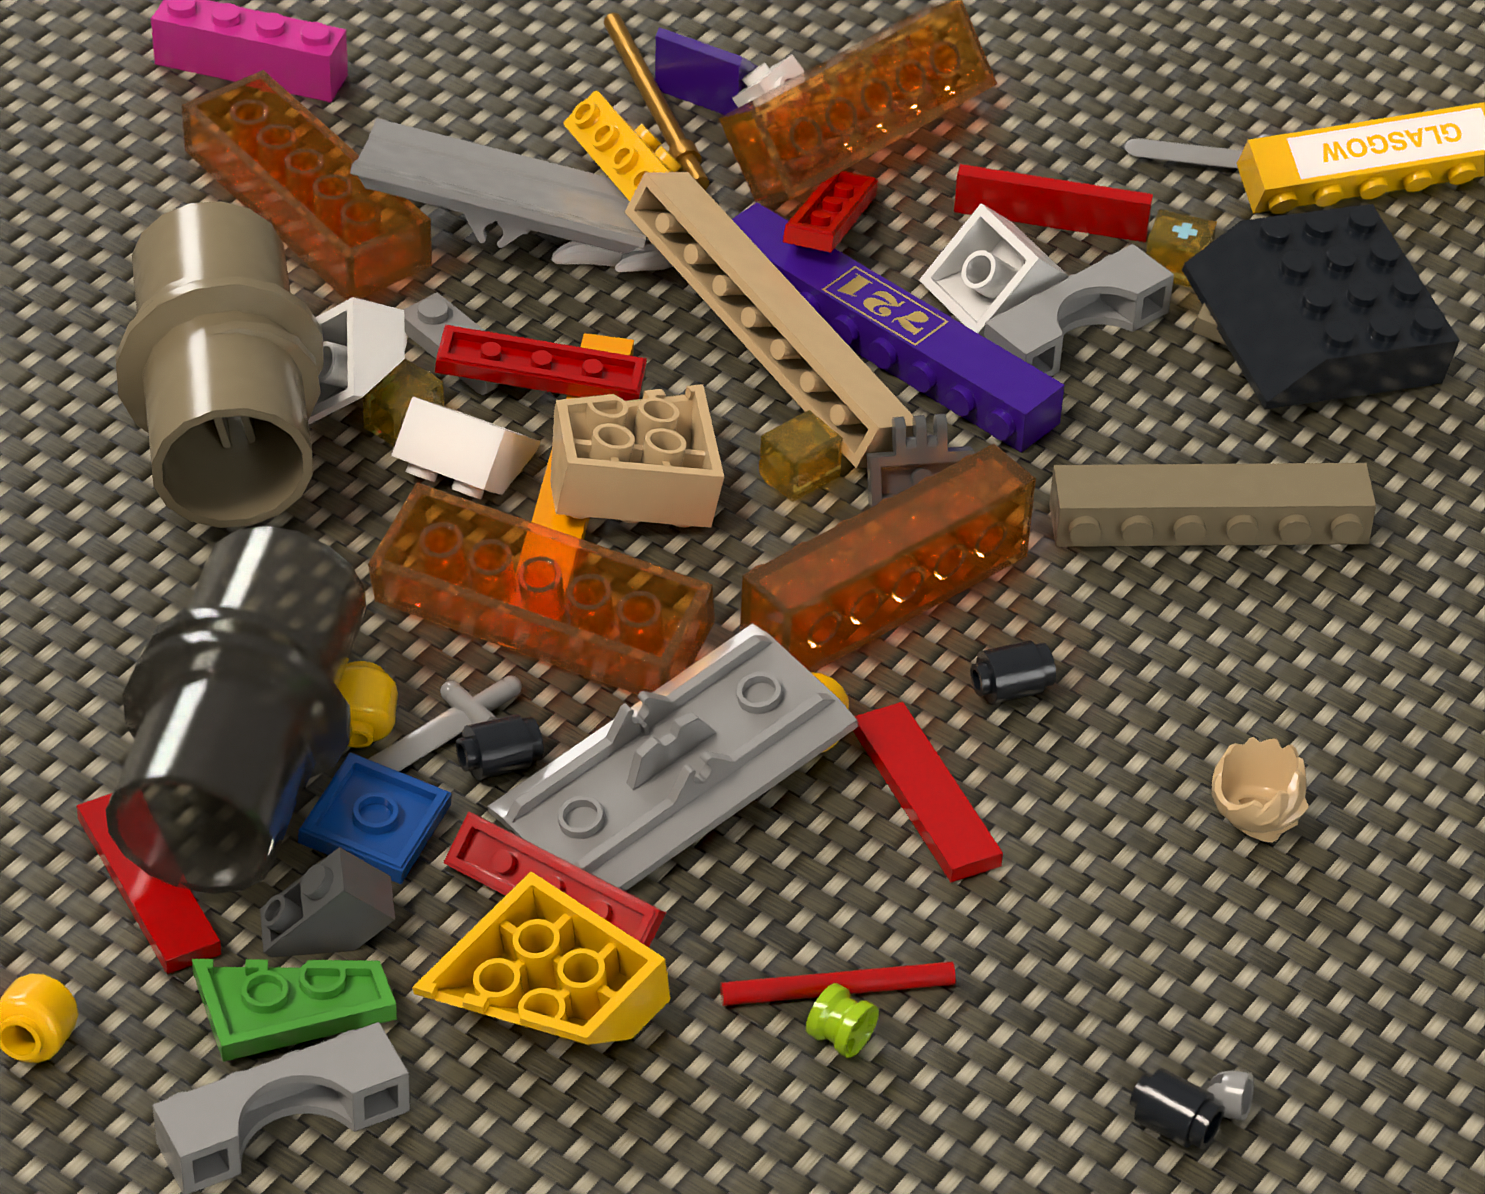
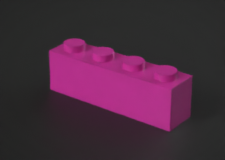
[151,0,348,102]

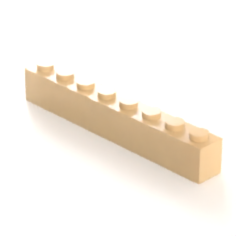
[624,172,913,468]

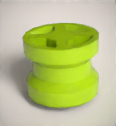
[806,983,879,1058]

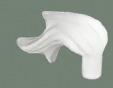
[551,238,673,272]

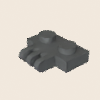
[867,414,975,509]

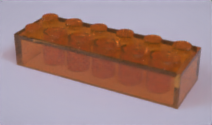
[718,0,998,206]
[182,70,432,300]
[740,444,1036,672]
[368,482,715,695]

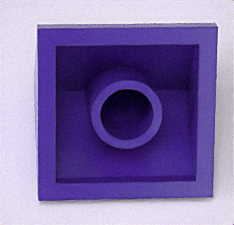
[655,27,758,119]

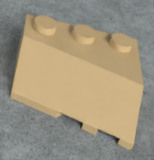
[550,384,724,528]

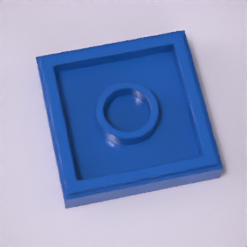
[298,752,452,884]

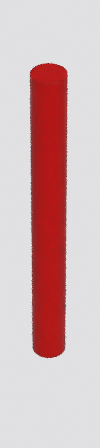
[720,961,956,1006]

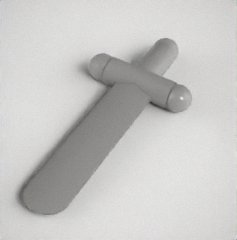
[1124,134,1269,168]
[368,675,522,771]

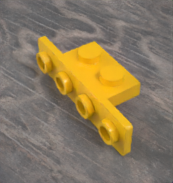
[564,91,682,202]

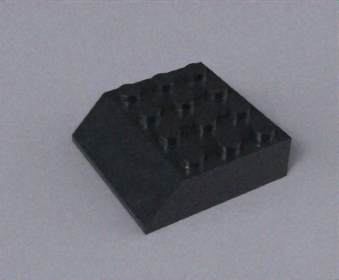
[1182,204,1460,409]

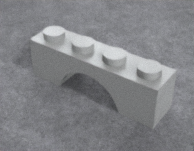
[984,244,1174,377]
[152,1022,410,1194]

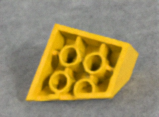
[412,872,671,1045]

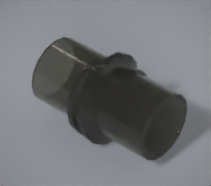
[105,526,366,894]

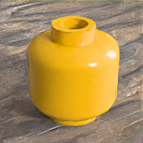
[322,661,398,748]
[0,973,79,1063]

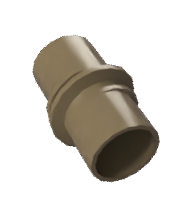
[115,201,324,528]

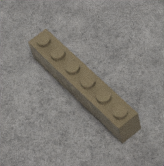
[1049,463,1376,547]

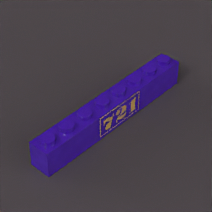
[732,202,1065,453]

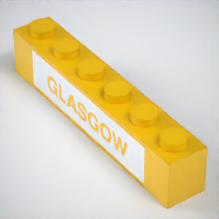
[1236,102,1485,214]

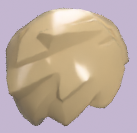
[1212,737,1309,842]

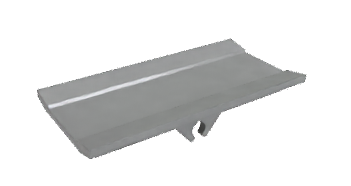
[350,118,647,254]
[488,623,858,891]

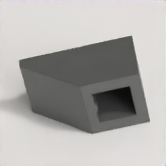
[260,847,395,957]

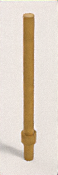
[603,13,709,190]

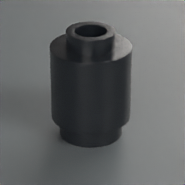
[970,640,1056,705]
[456,714,544,780]
[1130,1068,1225,1149]

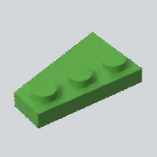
[192,959,397,1062]

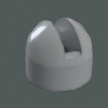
[1207,1070,1254,1121]

